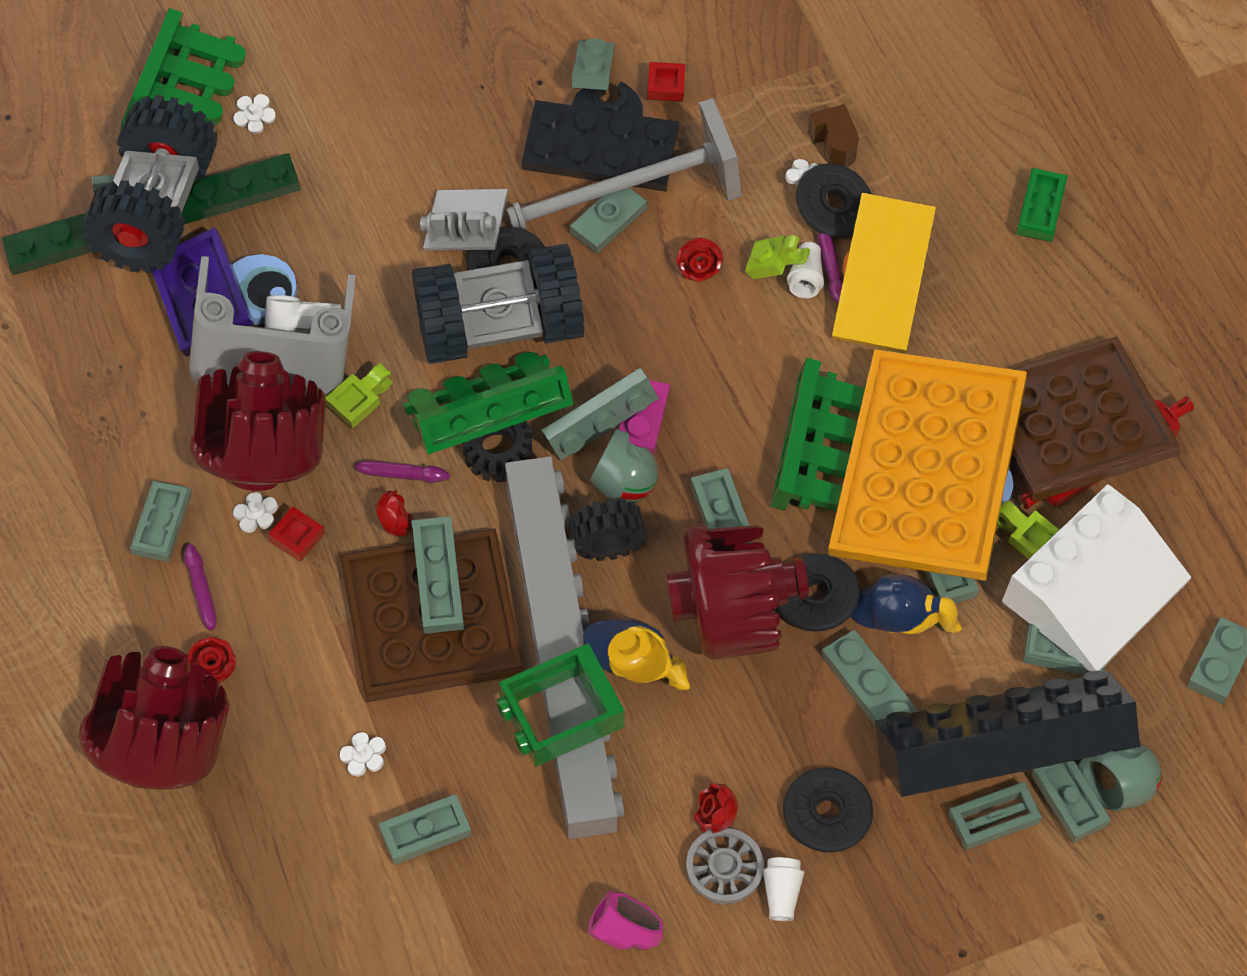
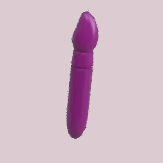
[817,232,843,304]
[355,460,450,483]
[184,544,217,630]

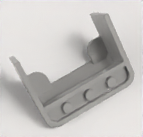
[189,256,356,397]

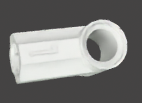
[264,295,341,334]

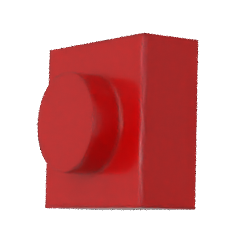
[647,62,686,102]
[268,506,325,562]

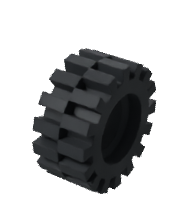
[463,421,533,482]
[571,499,646,561]

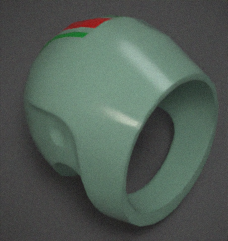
[590,429,658,503]
[1079,743,1162,811]

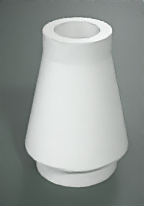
[787,242,824,298]
[763,857,805,921]

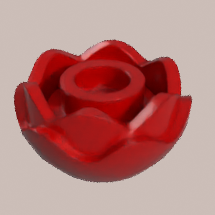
[676,237,723,282]
[375,490,413,537]
[187,637,236,684]
[694,783,738,834]

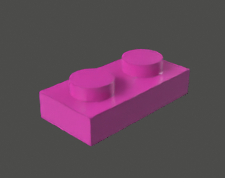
[619,380,670,455]

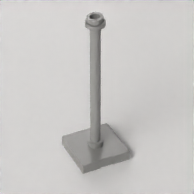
[506,98,742,229]

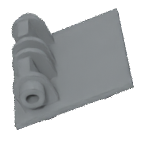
[420,189,509,250]

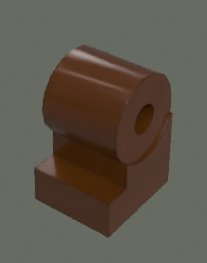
[808,104,859,167]

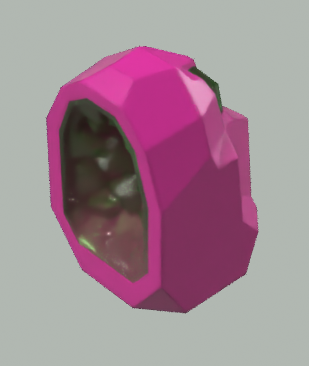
[587,891,663,950]

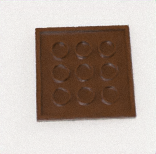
[1011,336,1181,502]
[340,528,525,703]

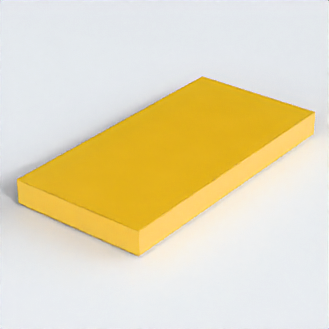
[832,193,936,354]

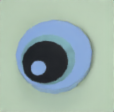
[232,254,298,325]

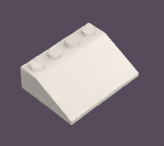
[1002,484,1191,671]

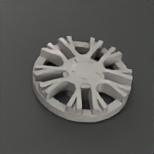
[686,828,764,905]

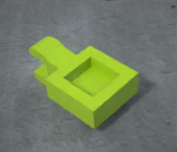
[745,235,811,280]
[325,363,393,429]
[997,500,1059,559]

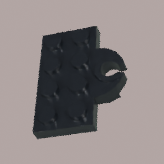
[522,82,679,192]

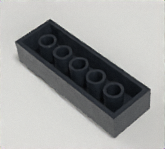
[875,671,1140,797]

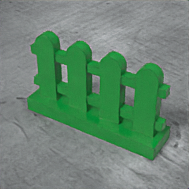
[120,8,246,131]
[402,352,574,455]
[770,358,867,511]

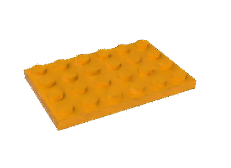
[828,349,1027,581]

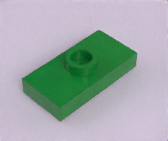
[1016,168,1068,242]

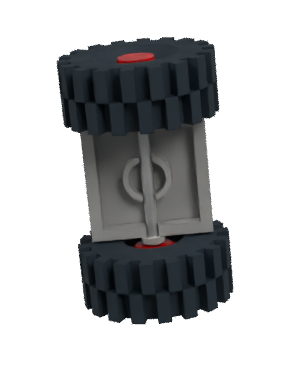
[82,95,218,273]
[412,243,585,364]

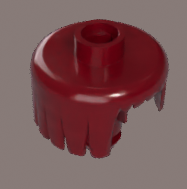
[190,351,326,491]
[667,524,809,660]
[79,646,230,790]

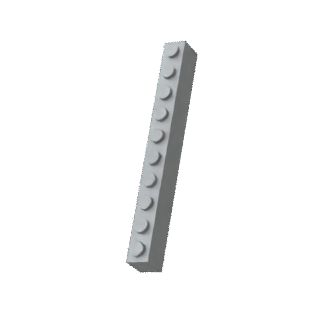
[505,456,624,840]

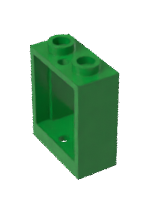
[495,643,625,767]

